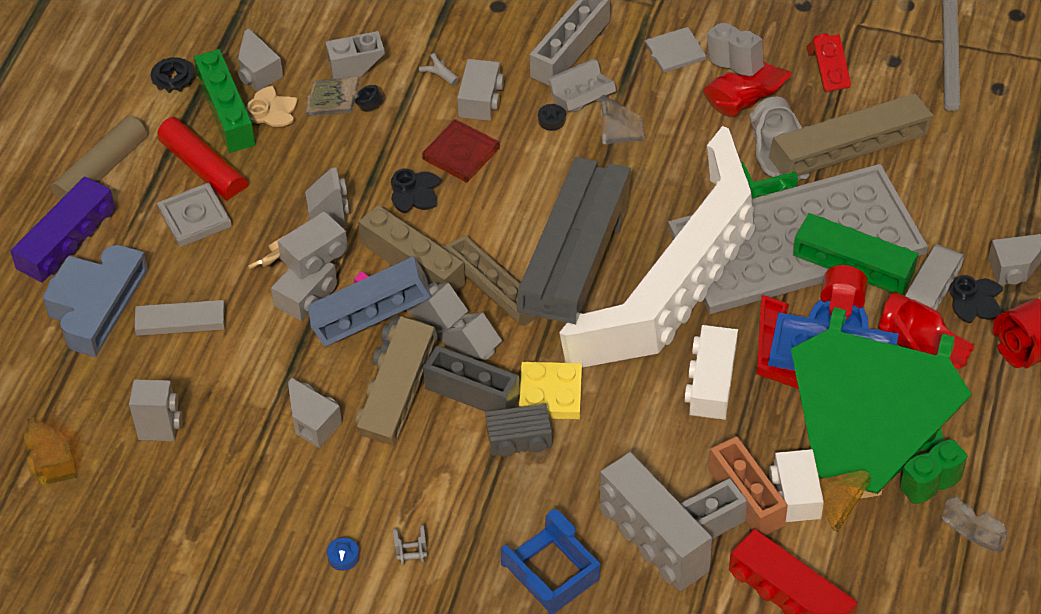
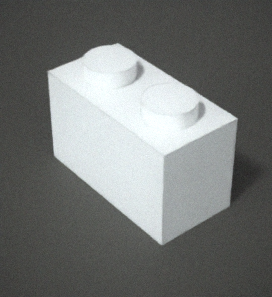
[769,449,824,522]

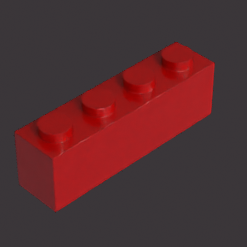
[729,529,858,614]

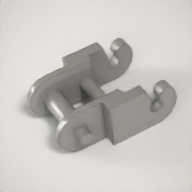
[393,525,427,565]

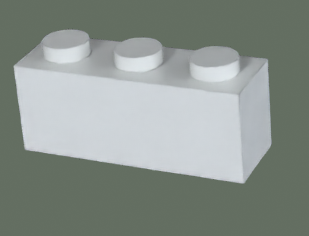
[685,325,738,420]

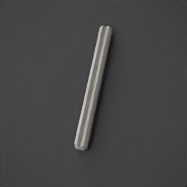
[942,0,960,112]

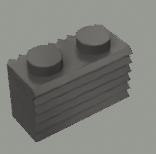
[485,403,552,457]

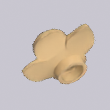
[245,86,297,127]
[248,235,286,268]

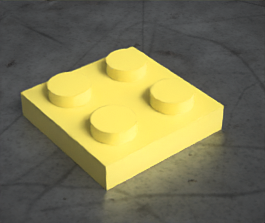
[519,362,582,419]

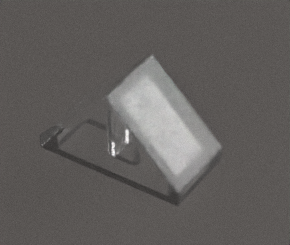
[600,94,645,144]

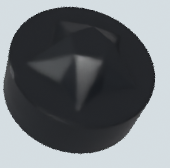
[355,85,383,111]
[538,104,566,131]

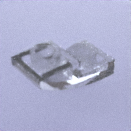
[942,495,1008,553]

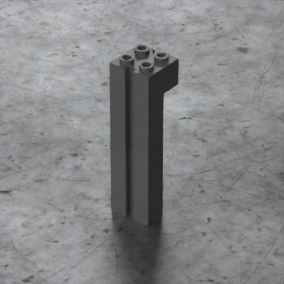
[517,157,631,325]

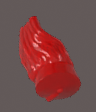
[703,62,792,117]
[878,292,975,369]

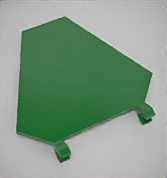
[791,307,972,494]

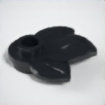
[391,168,441,213]
[950,275,1003,323]

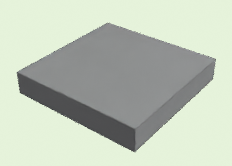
[157,183,232,248]

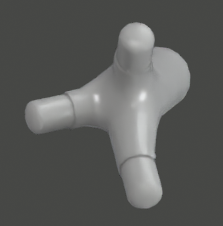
[419,53,459,86]

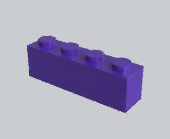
[10,176,115,283]

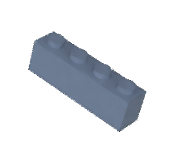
[308,256,431,347]

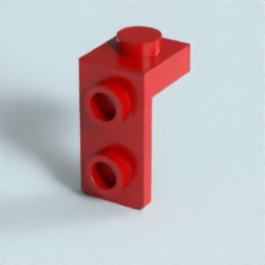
[806,33,851,92]

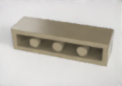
[358,205,465,292]
[355,316,438,447]

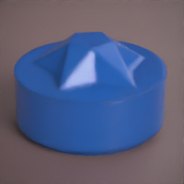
[327,538,359,571]

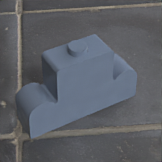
[43,245,148,357]

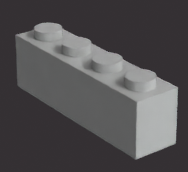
[530,0,610,86]

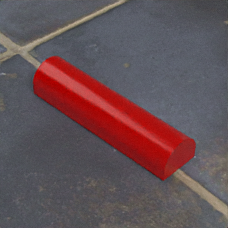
[157,117,248,201]

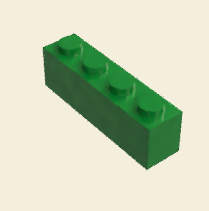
[193,49,255,153]
[793,213,919,295]

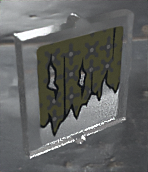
[305,76,360,116]

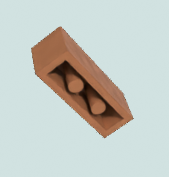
[708,436,788,536]

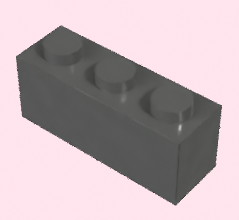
[423,345,520,411]

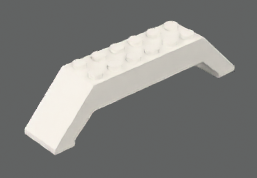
[559,126,755,367]

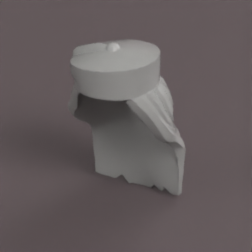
[749,96,810,181]

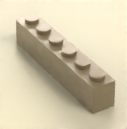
[769,93,933,176]

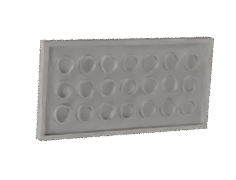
[668,164,928,315]

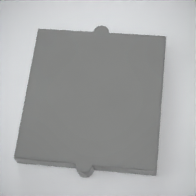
[645,27,706,73]

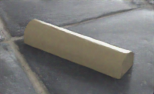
[50,115,148,199]
[443,235,537,326]

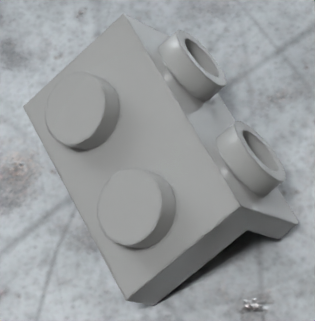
[548,59,616,111]

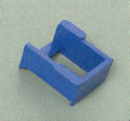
[501,509,601,614]

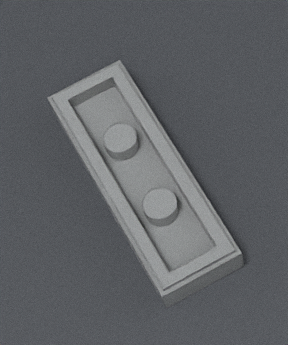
[135,300,225,336]

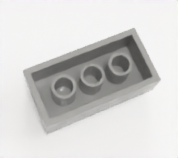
[599,452,712,592]

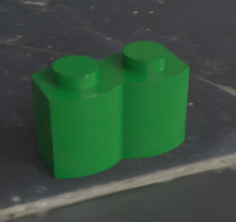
[900,440,968,504]

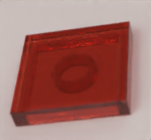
[422,119,500,183]

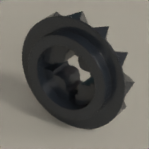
[150,57,194,93]

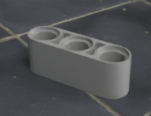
[906,244,965,311]

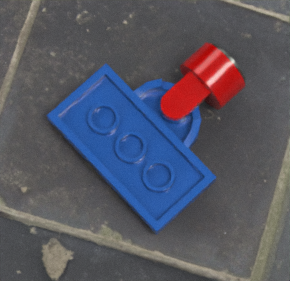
[768,265,898,370]

